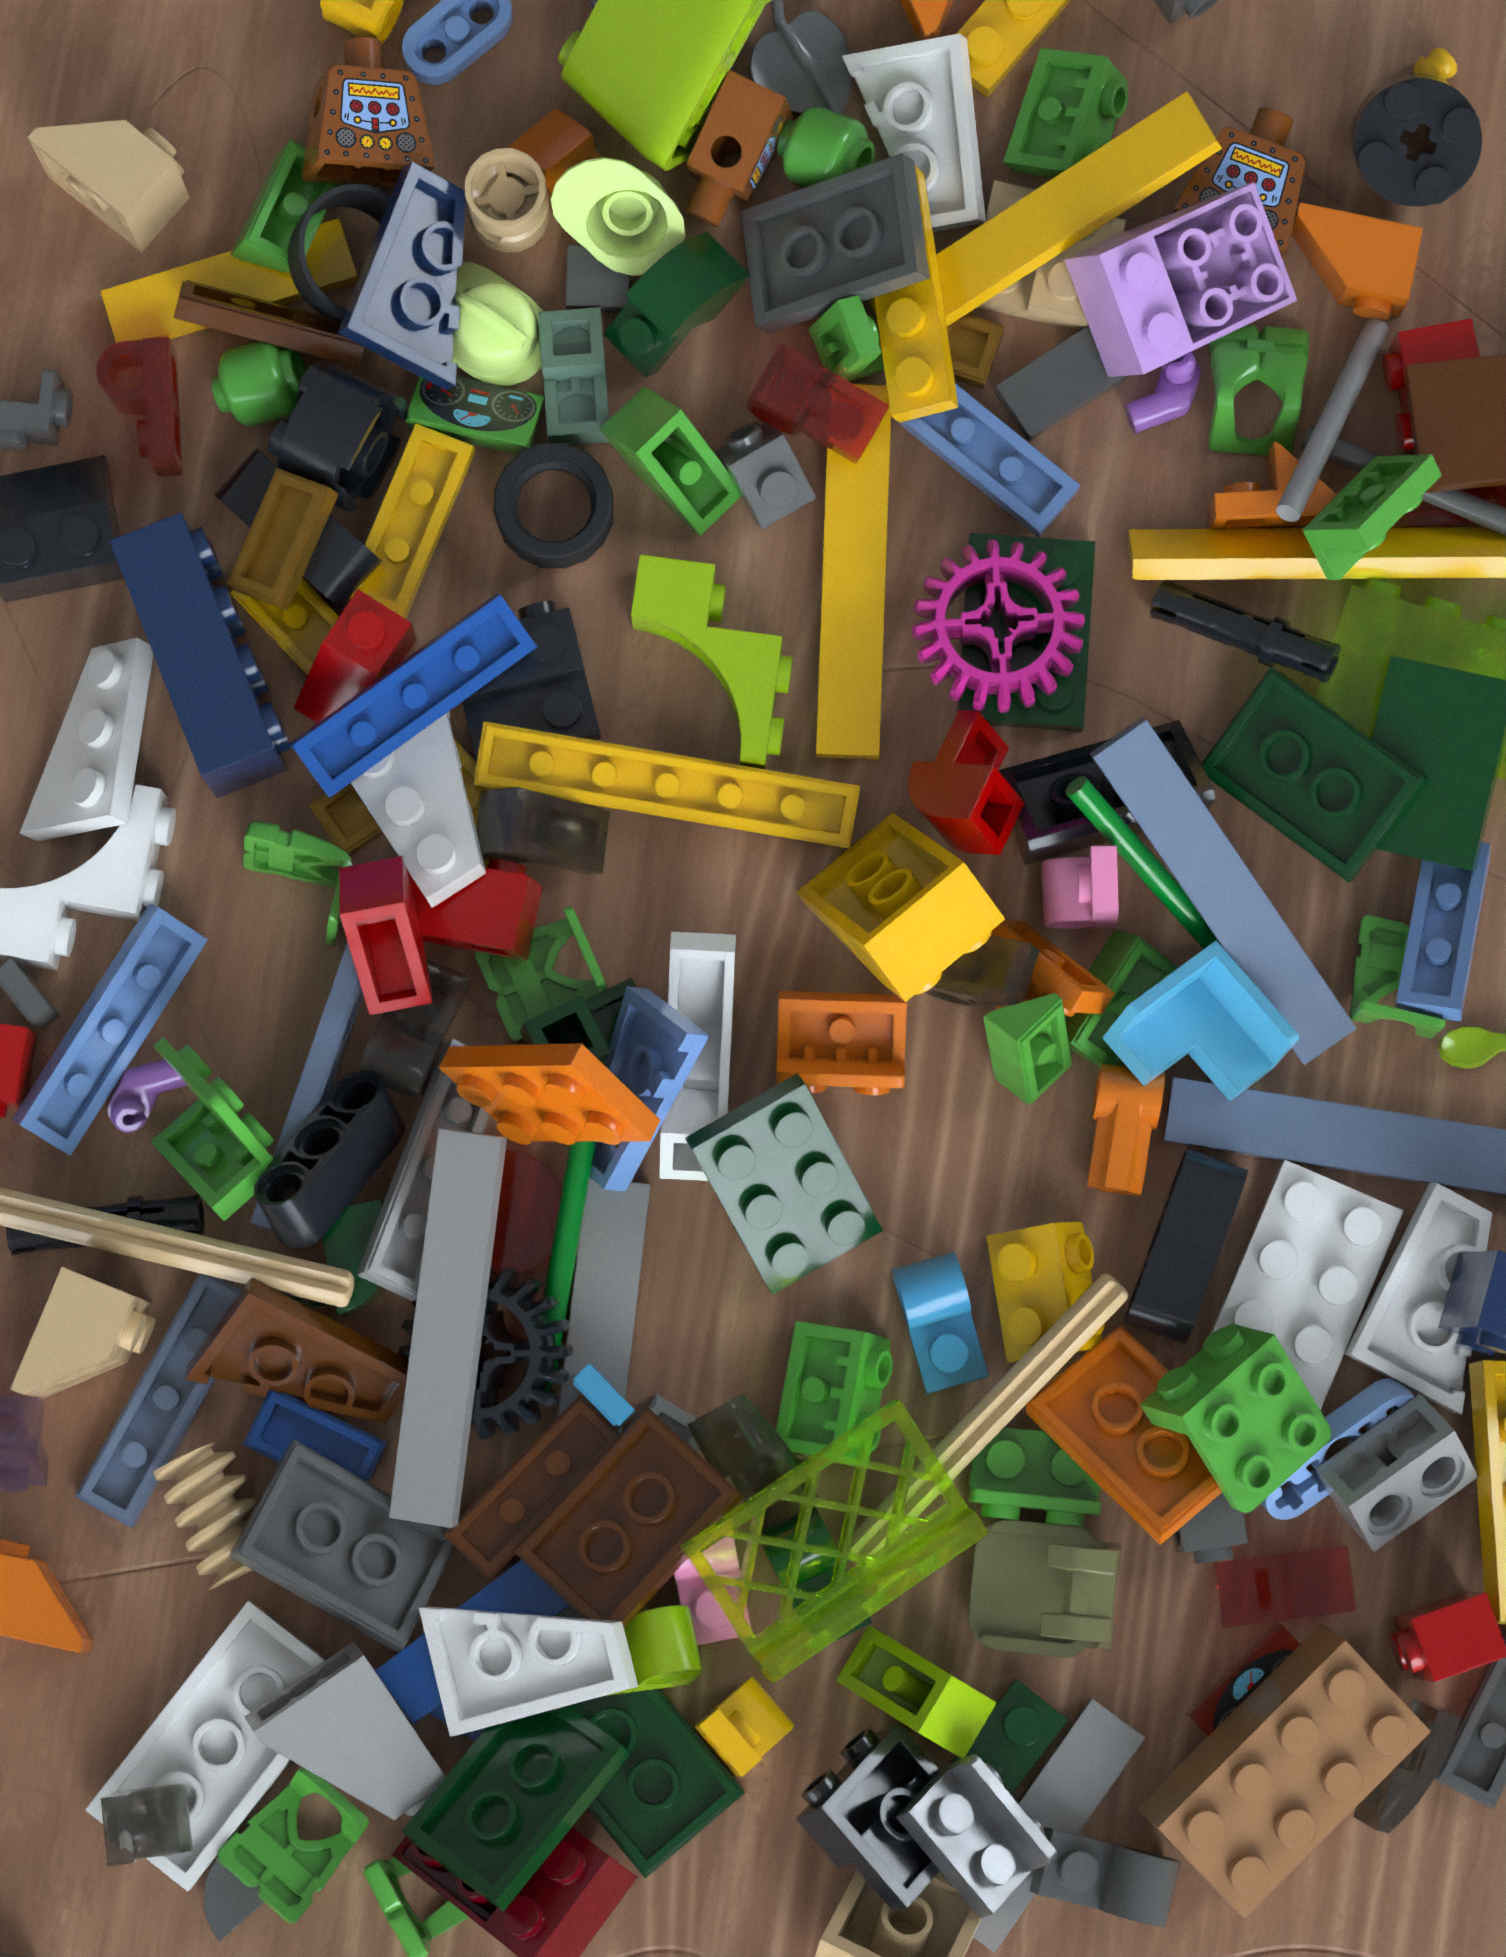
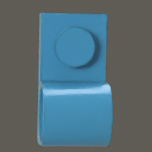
[891,1252,989,1395]

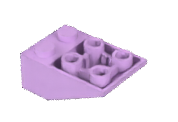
[1064,182,1297,377]

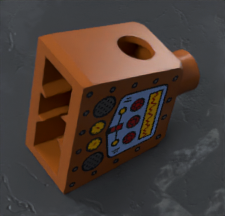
[302,37,435,188]
[684,70,794,227]
[1173,107,1306,260]

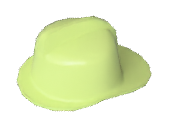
[551,157,686,276]
[452,262,544,387]

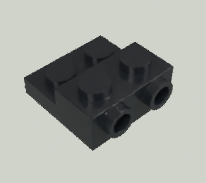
[462,601,601,761]
[796,1722,940,1913]

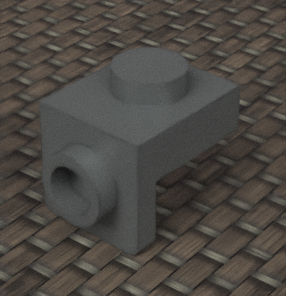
[0,369,73,451]
[715,422,816,529]

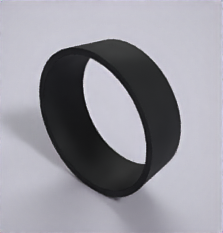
[288,184,391,322]

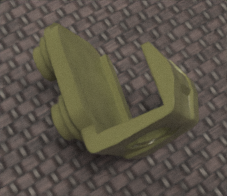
[968,1520,1122,1658]

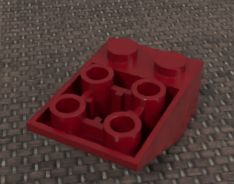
[392,1827,638,1957]

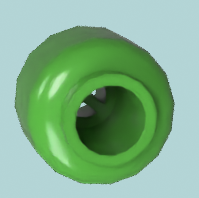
[777,106,875,188]
[211,340,307,427]

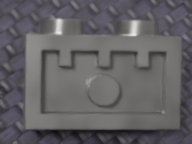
[896,1754,1058,1919]

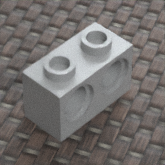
[1315,1394,1478,1552]

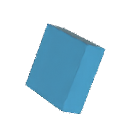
[573,1363,636,1428]

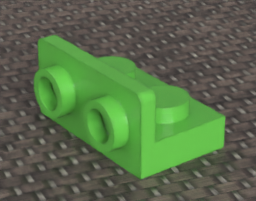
[1003,48,1128,178]
[1302,454,1442,580]
[773,1321,893,1466]
[967,1427,1101,1527]

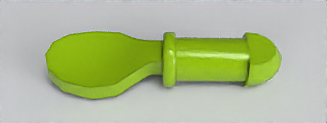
[1438,1027,1506,1069]

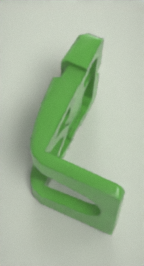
[1208,325,1310,456]
[243,821,352,947]
[474,906,608,1042]
[1349,915,1446,1039]
[217,1767,369,1924]
[363,1857,469,1957]

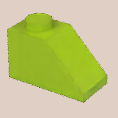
[836,1625,997,1759]

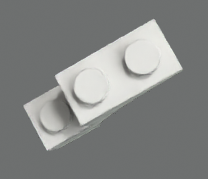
[0,784,176,971]
[660,931,736,1181]

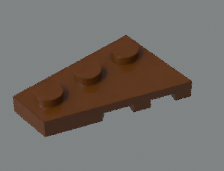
[185,1278,409,1423]

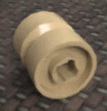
[465,148,550,253]

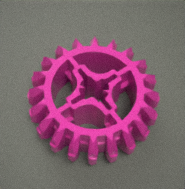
[912,540,1085,713]

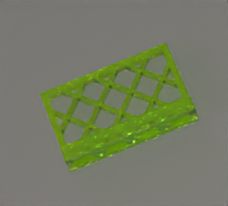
[680,1399,989,1683]

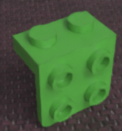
[151,1037,274,1221]
[1140,1323,1331,1513]

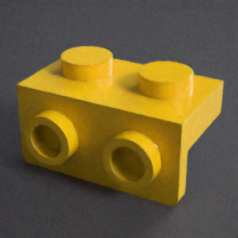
[986,1222,1105,1363]

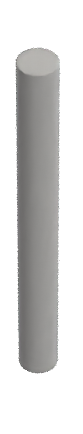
[1276,318,1389,522]

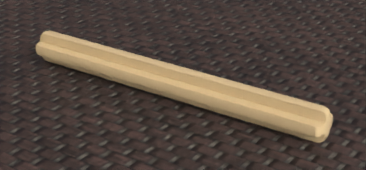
[0,1187,355,1307]
[842,1273,1128,1569]

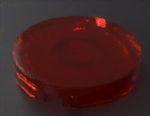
[491,1150,562,1277]

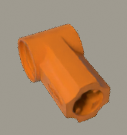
[1086,1063,1165,1196]

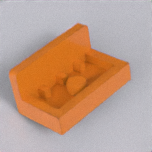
[776,991,907,1095]

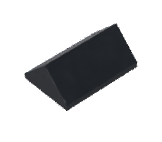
[999,720,1215,865]

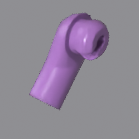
[1124,352,1201,434]
[108,1059,187,1133]

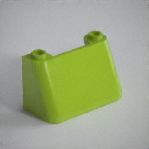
[558,0,772,171]

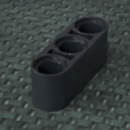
[214,448,382,608]
[254,1070,405,1249]
[1124,1147,1248,1344]

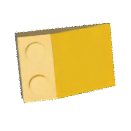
[796,812,1005,1002]

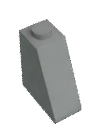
[244,1641,445,1820]

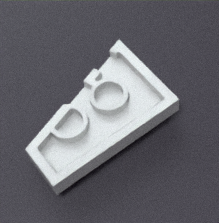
[842,33,986,232]
[20,638,153,842]
[351,711,486,908]
[1344,1183,1492,1415]

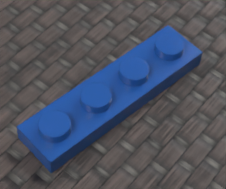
[289,593,537,798]

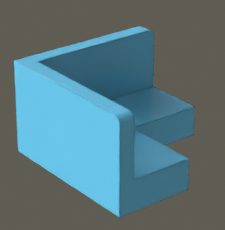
[1103,940,1299,1101]

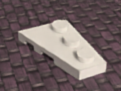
[419,1606,638,1737]

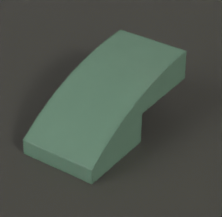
[538,307,609,445]

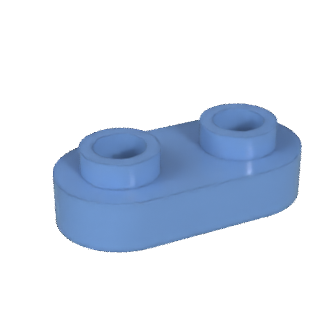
[402,0,513,85]

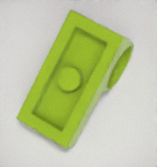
[606,1605,702,1696]

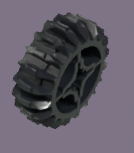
[397,1264,574,1439]

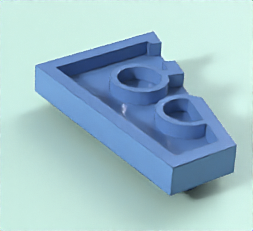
[590,986,709,1191]

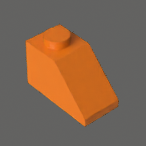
[1291,202,1423,320]
[0,1538,93,1653]

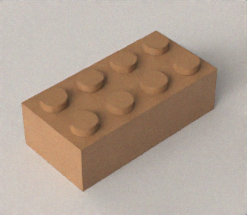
[1136,1624,1431,1919]

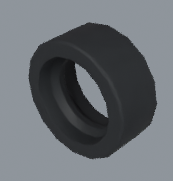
[494,443,614,568]

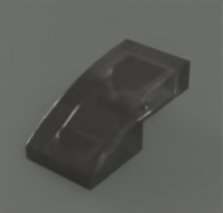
[687,1394,821,1533]
[1353,1698,1461,1834]

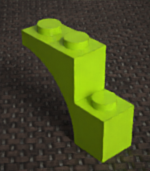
[631,554,793,769]

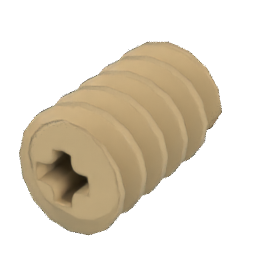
[153,1442,257,1590]

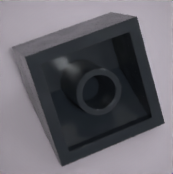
[0,455,124,602]

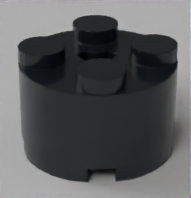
[1351,73,1482,207]
[268,363,407,512]

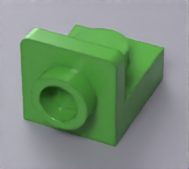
[809,295,884,386]

